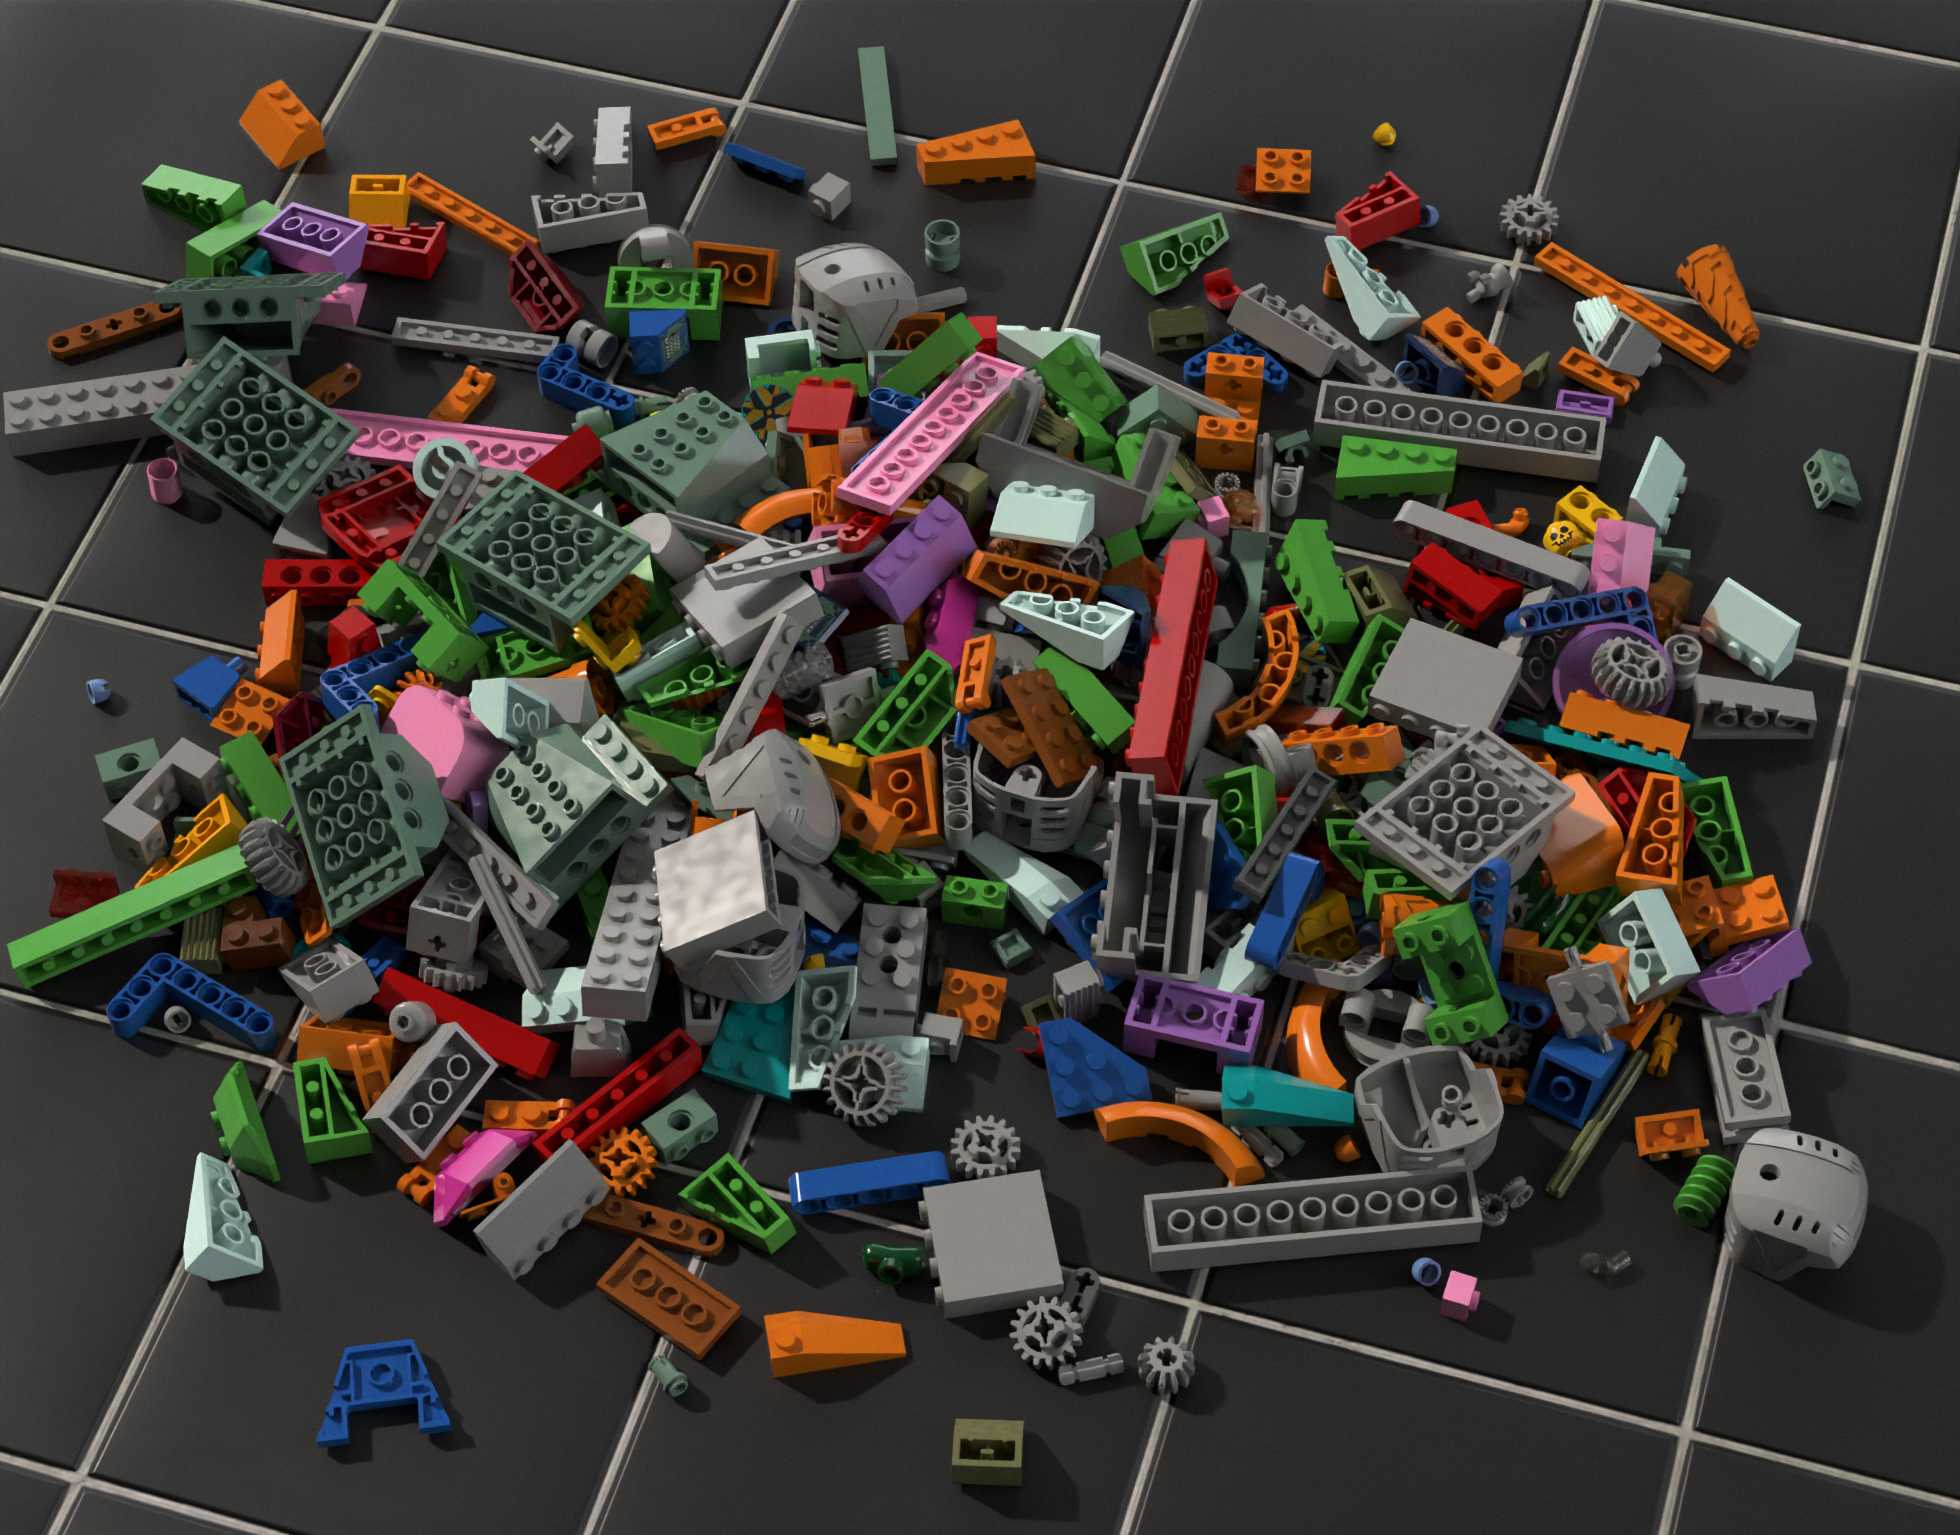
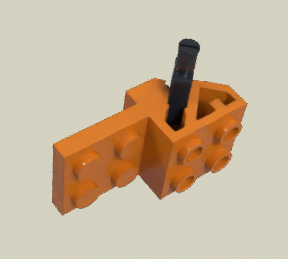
[1670,874,1790,973]

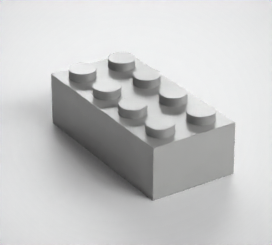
[362,1021,498,1163]

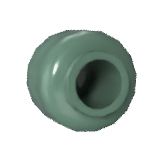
[571,406,615,439]

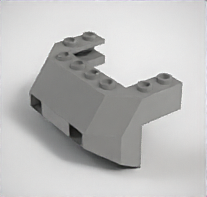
[976,378,1181,540]
[1090,771,1218,984]

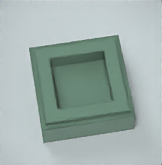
[990,928,1033,970]

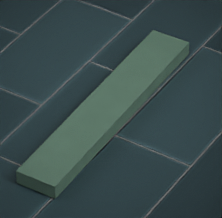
[858,46,898,166]

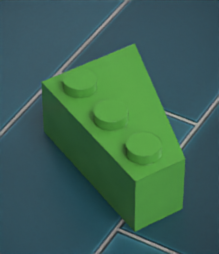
[293,1057,373,1164]
[678,1153,797,1255]

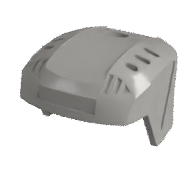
[792,243,919,359]
[705,729,841,864]
[971,743,1104,853]
[671,865,806,1004]
[1354,1045,1504,1173]
[1722,1128,1868,1282]

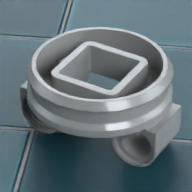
[617,224,693,294]
[1241,724,1318,798]
[1339,988,1435,1067]

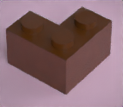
[220,895,295,972]

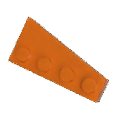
[916,119,1036,185]
[962,549,1100,605]
[1558,690,1690,761]
[1615,772,1684,906]

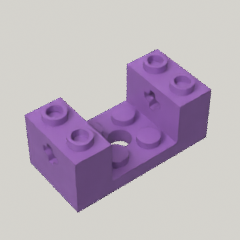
[1123,972,1264,1074]

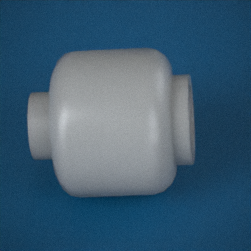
[389,1001,437,1043]

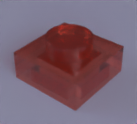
[1236,164,1264,195]

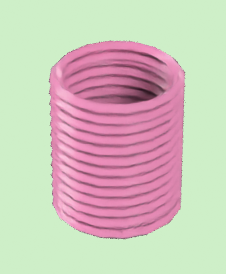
[147,458,183,504]

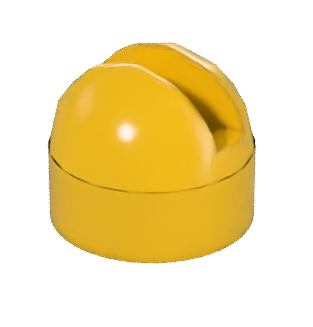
[1372,122,1396,146]
[803,953,826,970]

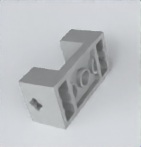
[102,737,230,874]
[406,848,493,965]

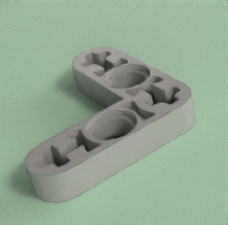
[1278,944,1392,991]

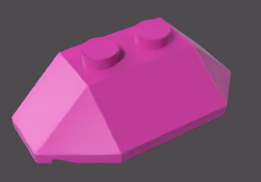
[924,576,980,678]
[434,1129,538,1228]

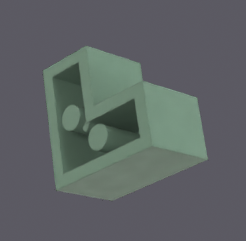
[1117,384,1198,447]

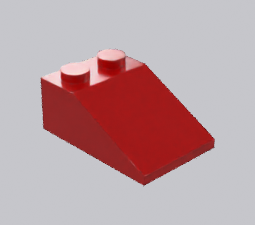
[787,376,858,436]

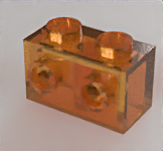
[1646,570,1693,642]

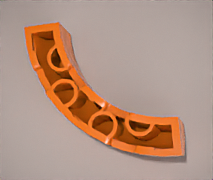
[731,488,822,535]
[1214,608,1299,746]
[1286,958,1347,1092]
[1094,1101,1265,1187]

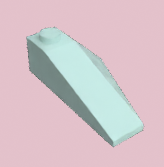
[1324,236,1421,341]
[999,590,1135,670]
[823,1035,930,1113]
[183,1152,264,1282]

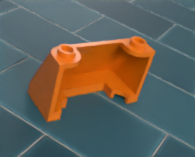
[1537,773,1624,898]

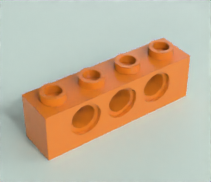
[1421,306,1523,403]
[1282,723,1406,776]
[826,774,906,854]

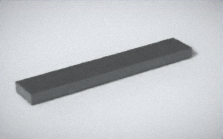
[1231,765,1338,904]

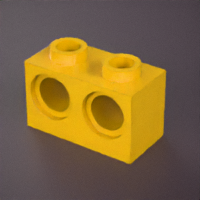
[1553,485,1623,544]

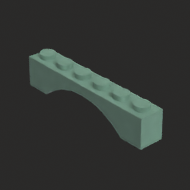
[1217,529,1273,688]

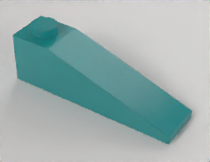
[1221,1065,1354,1126]

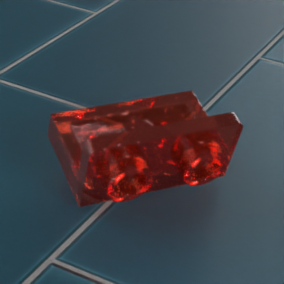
[49,869,120,918]

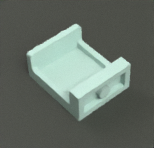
[745,329,822,390]

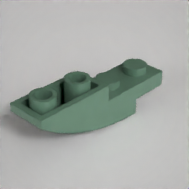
[1570,537,1691,577]

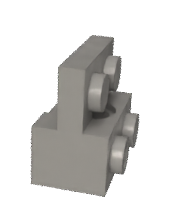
[478,909,570,989]

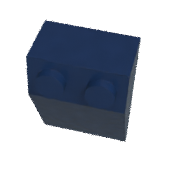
[1097,585,1151,670]

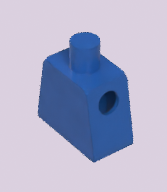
[172,656,248,722]

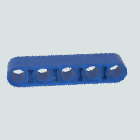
[788,1151,951,1215]

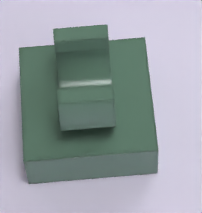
[1273,430,1310,464]

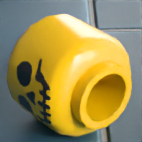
[1543,521,1587,558]

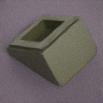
[1521,351,1551,390]
[1018,994,1061,1036]

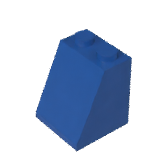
[1524,1025,1627,1130]

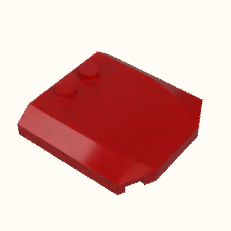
[317,464,460,570]

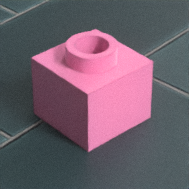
[1194,496,1230,538]
[1440,1270,1481,1322]

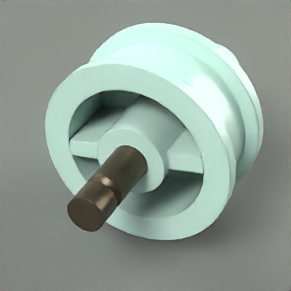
[413,437,480,501]

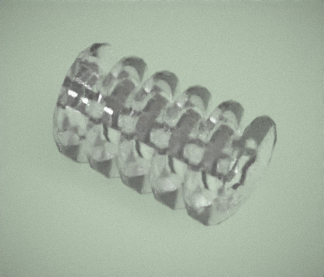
[773,641,834,700]

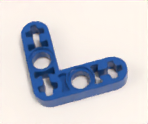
[1183,333,1288,393]

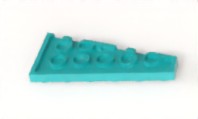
[1504,718,1703,783]
[701,961,800,1104]

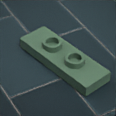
[669,775,734,820]

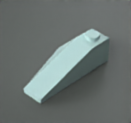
[997,325,1101,369]
[962,831,1084,936]
[788,965,858,1092]

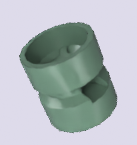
[924,219,961,272]

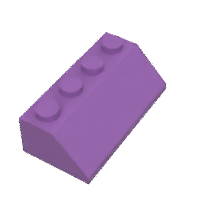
[256,202,369,280]
[855,495,977,625]
[1686,928,1812,1016]

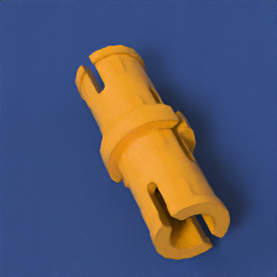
[1647,1013,1683,1077]

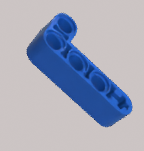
[537,343,636,429]
[1244,852,1325,970]

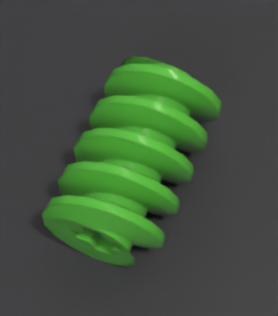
[1673,1155,1736,1228]

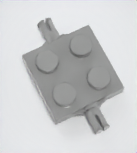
[805,667,896,744]
[1546,946,1630,1053]

